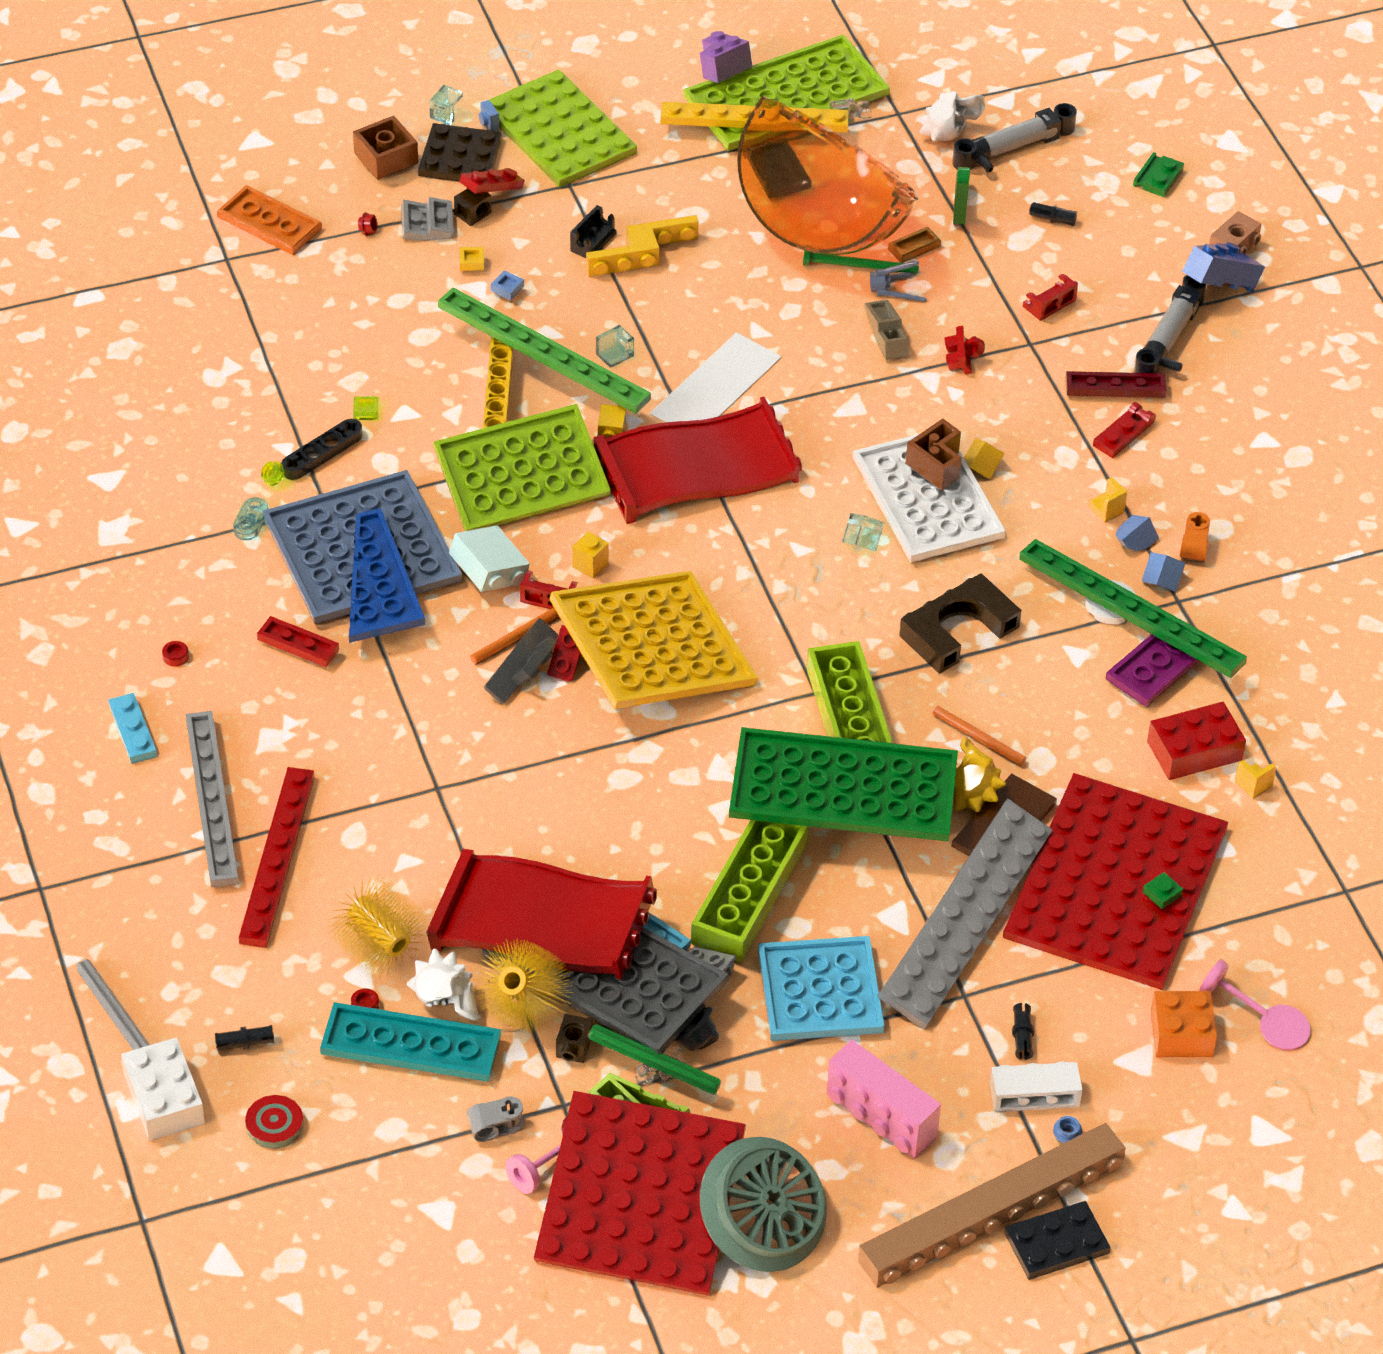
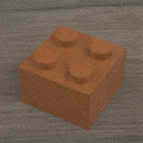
[353,115,418,180]

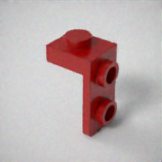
[547,625,581,682]

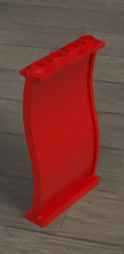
[594,396,802,524]
[426,848,657,980]

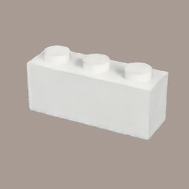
[989,1061,1082,1112]

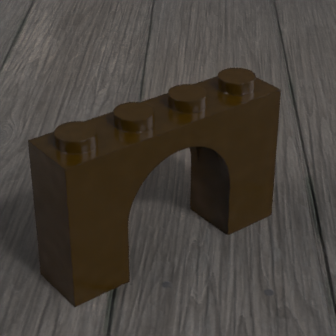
[899,573,1022,674]

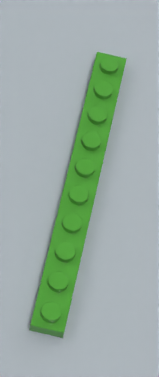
[438,287,651,414]

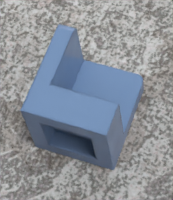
[1142,552,1185,592]

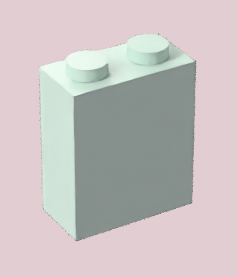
[449,525,530,592]

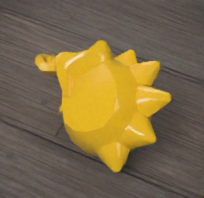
[953,737,1006,812]

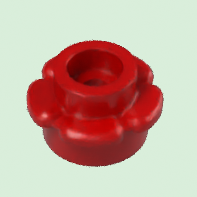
[358,212,378,236]

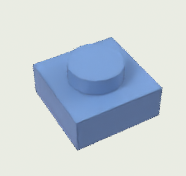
[478,100,499,132]
[490,270,524,300]

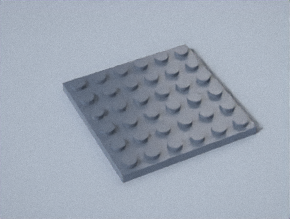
[263,470,462,624]

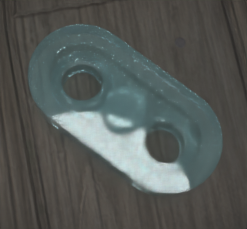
[233,497,268,541]

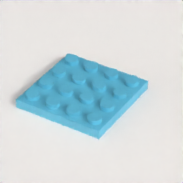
[758,936,884,1041]

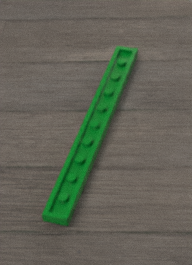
[1019,539,1247,678]

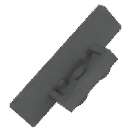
[483,618,558,704]

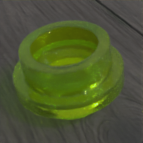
[261,461,284,486]

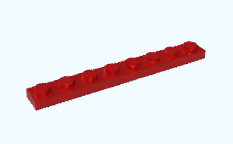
[238,767,315,948]

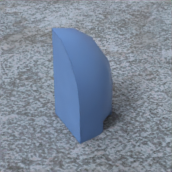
[1115,515,1159,551]

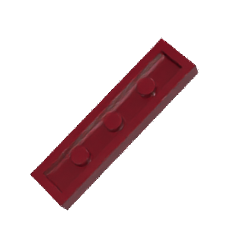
[1065,371,1167,398]

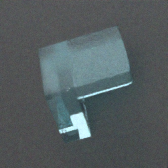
[429,84,463,125]
[596,324,634,368]
[842,513,885,551]

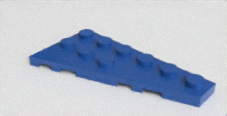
[349,508,425,643]

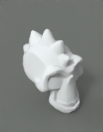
[917,91,986,142]
[407,949,481,1020]

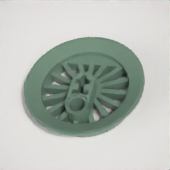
[700,1137,827,1272]

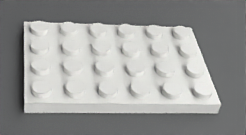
[852,434,1006,563]

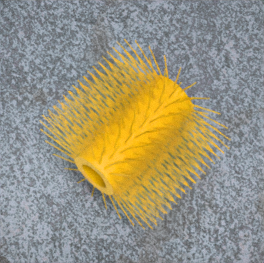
[327,875,430,978]
[473,938,574,1033]

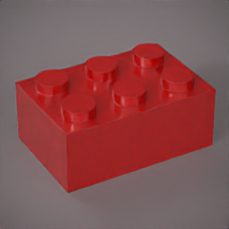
[1147,701,1246,780]

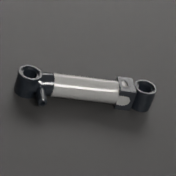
[952,103,1077,172]
[1133,275,1206,373]

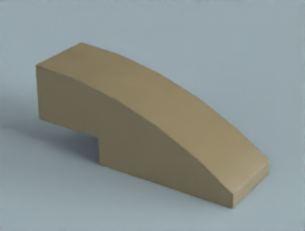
[864,299,909,360]

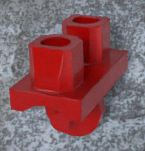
[944,325,985,374]

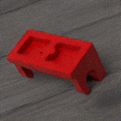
[1022,274,1078,321]
[520,571,578,609]

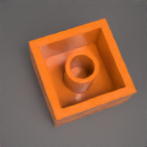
[1151,991,1217,1057]

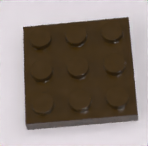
[418,123,502,182]

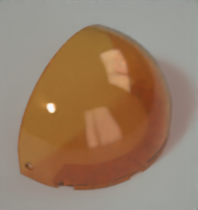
[737,96,919,255]

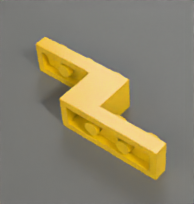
[586,215,699,277]

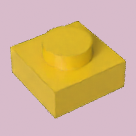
[459,247,484,271]

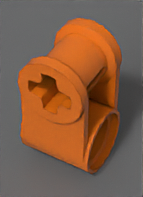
[1179,512,1210,561]

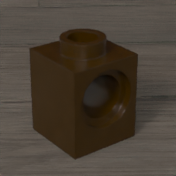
[454,188,492,226]
[556,1013,593,1063]

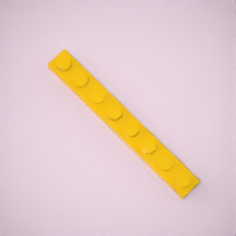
[660,102,848,133]

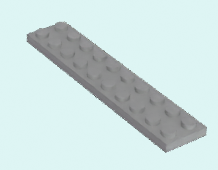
[877,798,1052,1029]

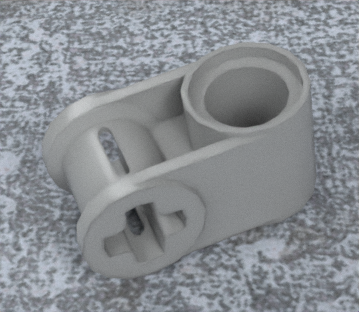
[466,1096,524,1142]

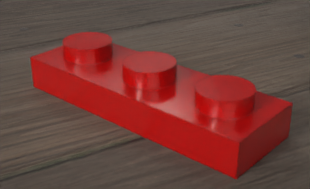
[459,168,525,194]
[257,616,339,667]

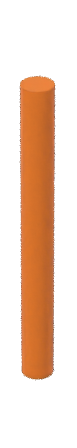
[470,608,559,664]
[933,706,1027,766]

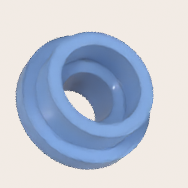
[1053,1116,1082,1143]

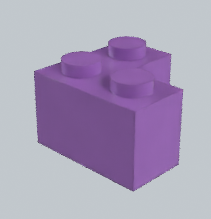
[699,31,753,83]

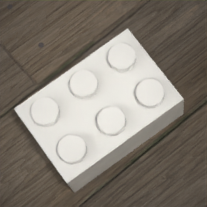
[121,1037,205,1141]

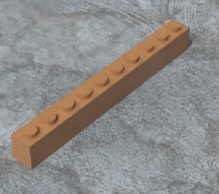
[858,1123,1126,1288]

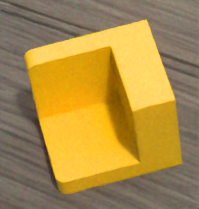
[964,437,1005,479]
[1089,477,1128,523]
[1235,760,1277,799]

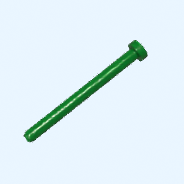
[803,248,919,274]

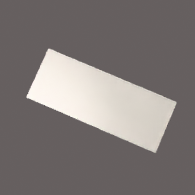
[650,332,782,422]

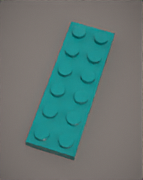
[320,1002,501,1082]

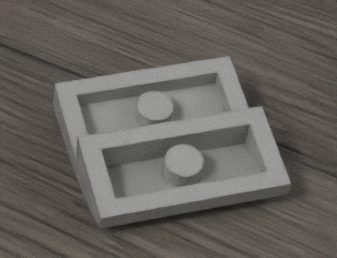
[401,197,454,241]

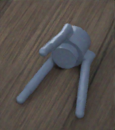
[870,261,927,302]

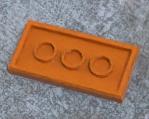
[217,185,322,255]

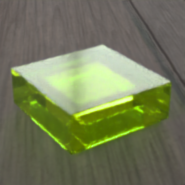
[353,396,379,420]

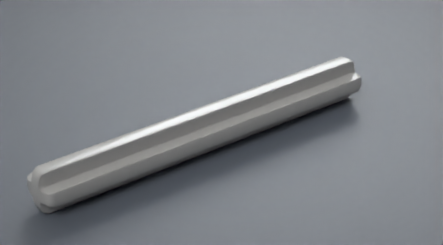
[76,959,150,1050]

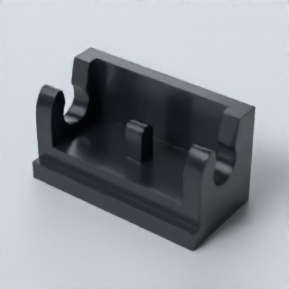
[570,205,617,258]

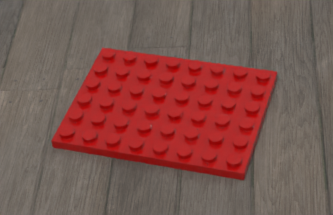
[1002,773,1229,990]

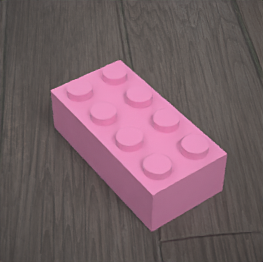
[826,1040,941,1159]

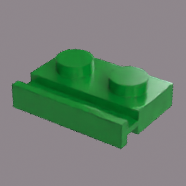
[1133,152,1184,197]

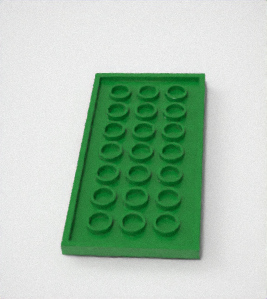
[729,727,958,842]

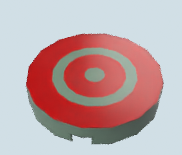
[245,1095,304,1149]

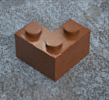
[905,418,962,491]

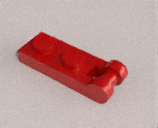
[1093,402,1156,458]

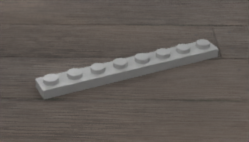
[185,710,239,888]

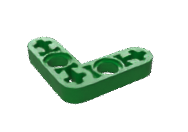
[953,167,970,225]

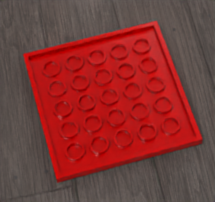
[533,1091,746,1296]

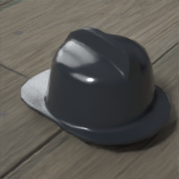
[673,1007,719,1051]

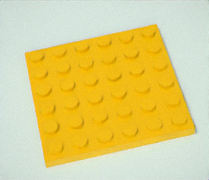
[550,570,758,709]

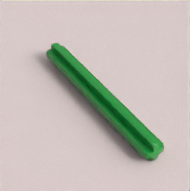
[589,1024,721,1095]

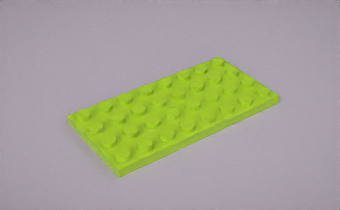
[683,34,890,151]

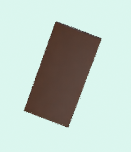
[951,773,1057,856]

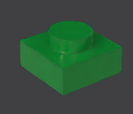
[1143,872,1183,909]

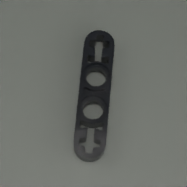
[281,418,363,480]

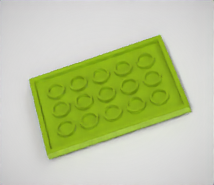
[489,69,637,188]
[433,404,611,531]

